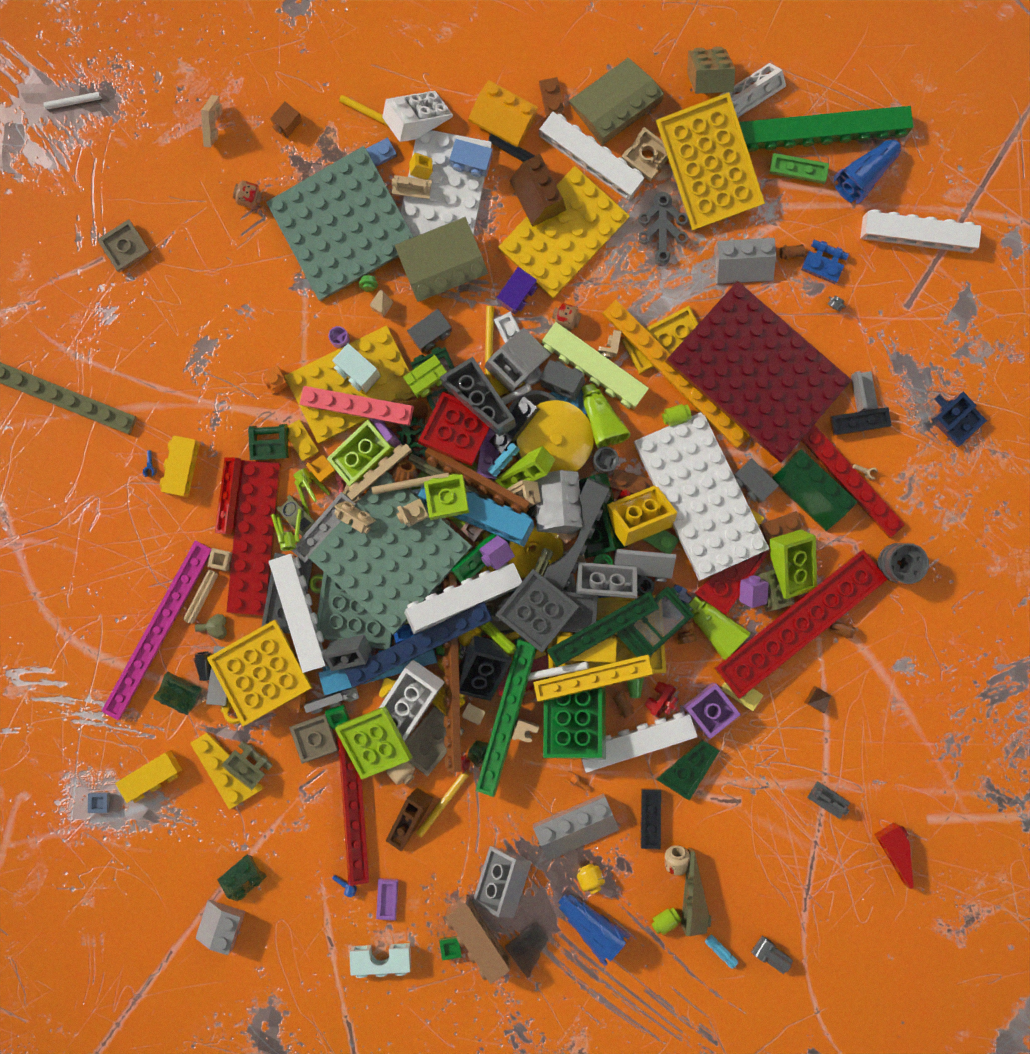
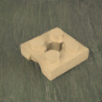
[621,127,668,182]

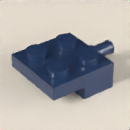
[931,391,987,447]

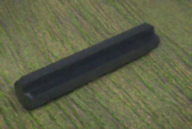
[488,134,535,162]

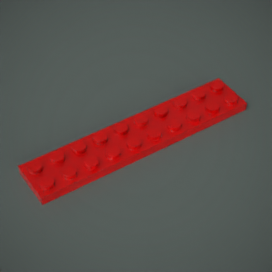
[714,549,888,699]

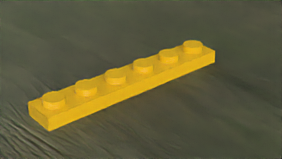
[533,655,654,702]

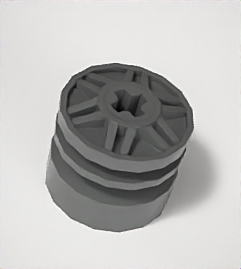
[878,543,929,584]

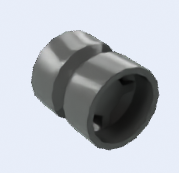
[592,447,619,474]

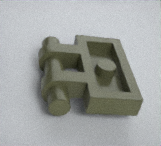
[222,740,273,791]

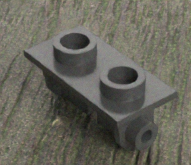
[807,781,850,819]

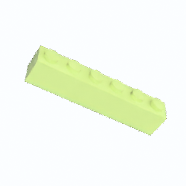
[542,322,649,409]

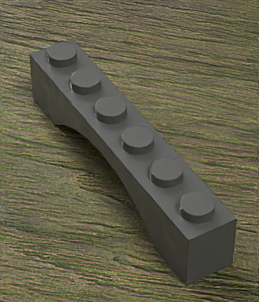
[543,477,611,592]

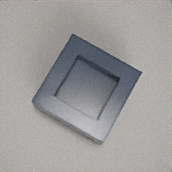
[87,792,110,813]

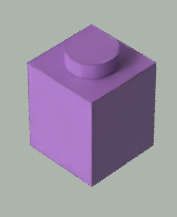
[479,536,515,570]
[740,576,768,608]

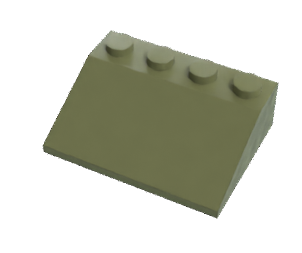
[568,58,664,146]
[395,217,488,302]

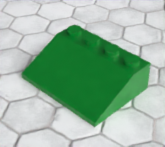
[543,678,606,760]

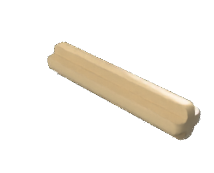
[184,570,218,624]

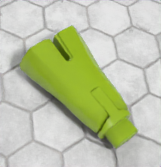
[581,384,631,449]
[689,596,751,660]

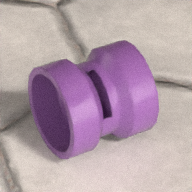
[328,326,350,349]

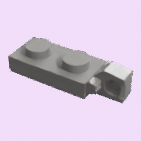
[304,687,359,714]

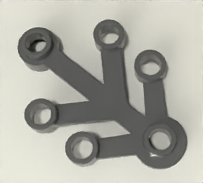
[638,192,688,266]

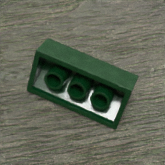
[771,449,857,531]
[578,473,628,558]

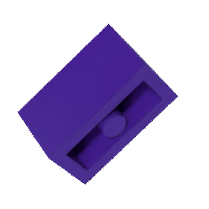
[496,267,538,314]

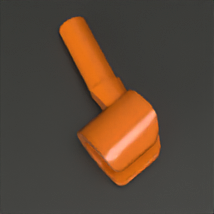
[564,771,591,791]

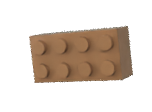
[445,894,510,984]

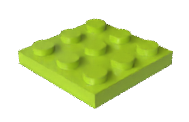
[335,706,412,780]

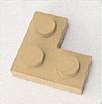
[201,95,222,147]

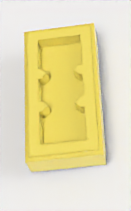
[720,682,764,711]

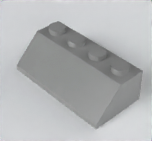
[533,793,619,861]

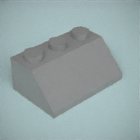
[714,238,776,284]
[535,470,582,534]
[613,549,676,582]
[576,562,637,598]
[472,846,532,918]

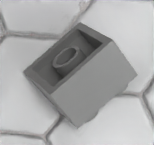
[196,900,245,955]

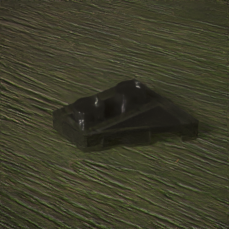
[505,922,548,978]

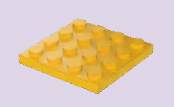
[207,620,313,727]

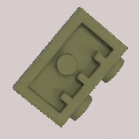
[755,569,795,612]

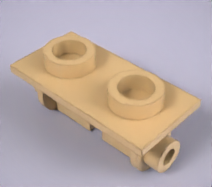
[392,175,432,199]
[334,501,376,534]

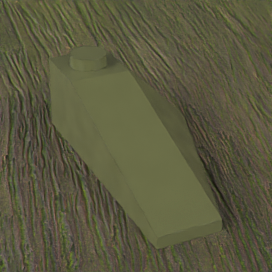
[681,848,711,936]

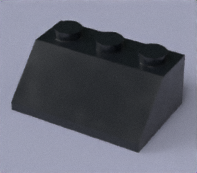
[459,635,512,701]

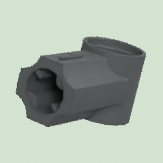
[751,935,793,974]

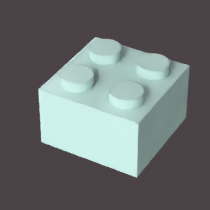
[332,344,381,393]

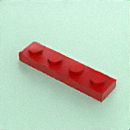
[215,457,242,535]

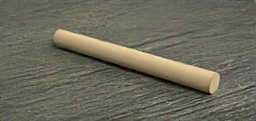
[371,473,449,495]

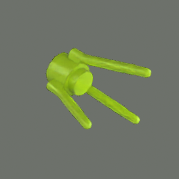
[293,468,330,516]
[271,508,302,551]

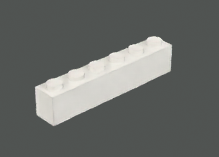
[539,112,644,201]
[860,210,981,253]
[269,554,328,673]
[404,563,522,634]
[581,711,697,773]

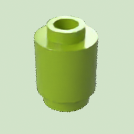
[662,404,692,427]
[651,907,681,935]

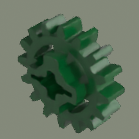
[396,417,427,458]

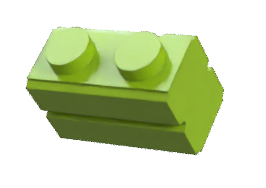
[403,355,447,398]

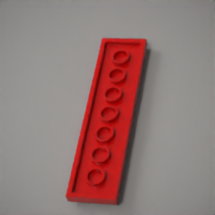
[226,460,281,615]

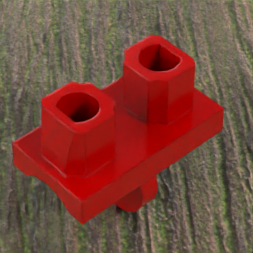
[644,681,679,718]

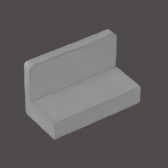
[851,371,878,412]

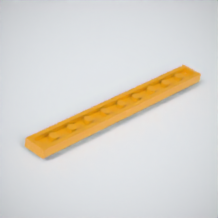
[602,300,749,449]

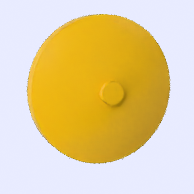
[516,400,594,472]

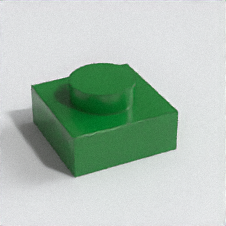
[325,705,350,729]
[439,936,462,961]

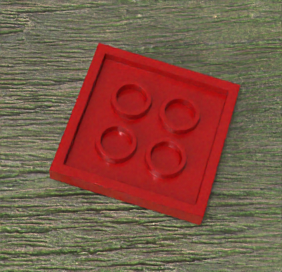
[418,392,490,466]

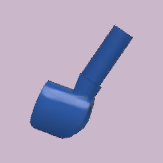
[143,450,157,477]
[332,875,357,897]

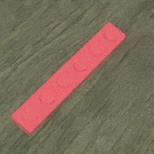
[299,386,414,426]

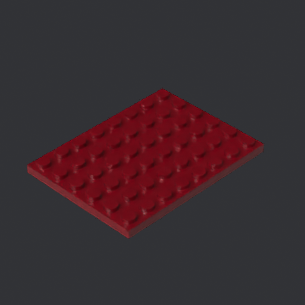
[665,281,852,463]

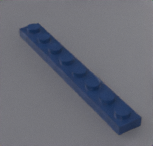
[345,602,493,688]

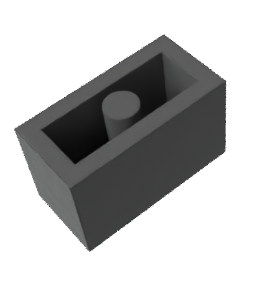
[407,309,452,353]
[539,360,585,401]
[734,458,779,503]
[323,634,372,671]

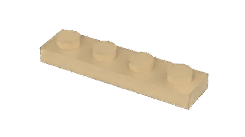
[347,444,412,501]

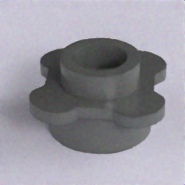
[827,295,846,312]

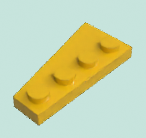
[190,732,264,810]

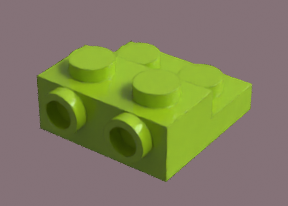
[424,474,469,521]

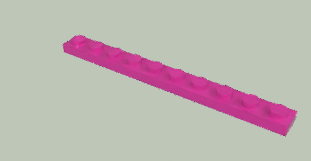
[101,540,212,720]

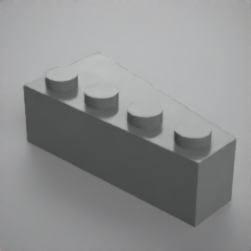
[440,357,516,436]

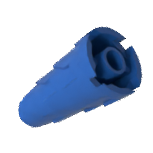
[834,140,901,204]
[558,894,631,966]

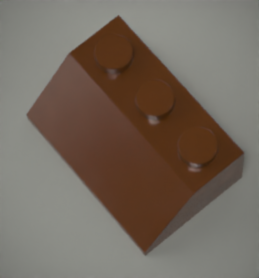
[510,154,566,227]

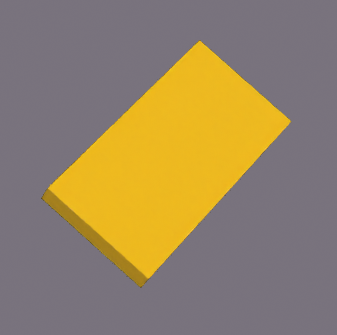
[622,306,699,374]

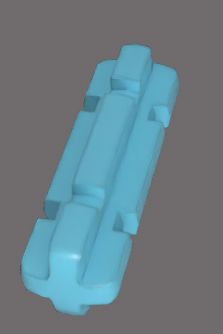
[488,443,520,477]
[705,935,738,969]

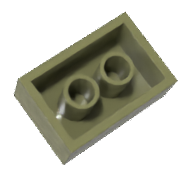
[687,47,735,94]

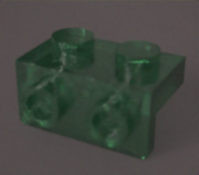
[153,672,202,715]
[217,854,266,901]

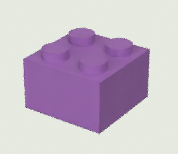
[683,682,741,739]

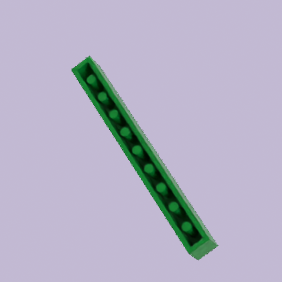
[739,106,914,152]

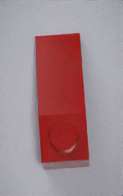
[874,822,914,889]

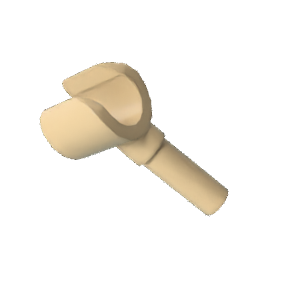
[853,464,878,480]

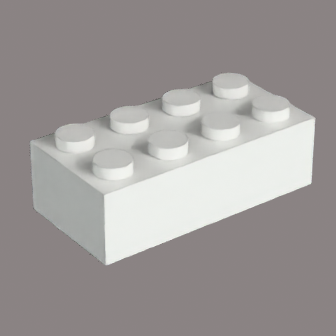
[379,660,445,742]

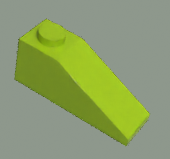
[495,446,555,489]

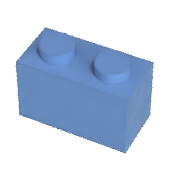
[449,139,493,177]

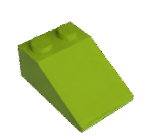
[327,420,395,487]
[770,530,817,599]

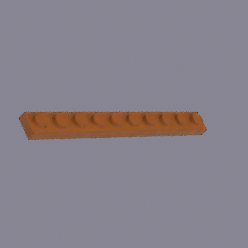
[440,573,461,772]

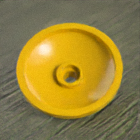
[508,525,564,578]

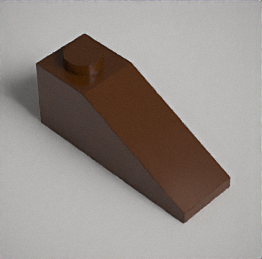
[386,788,433,852]

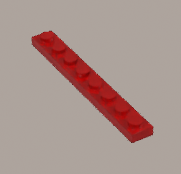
[801,424,905,538]
[338,736,369,886]

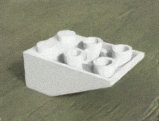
[382,91,453,142]

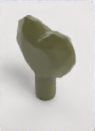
[195,614,227,639]

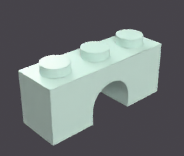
[350,943,411,978]

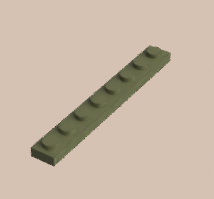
[0,362,138,435]

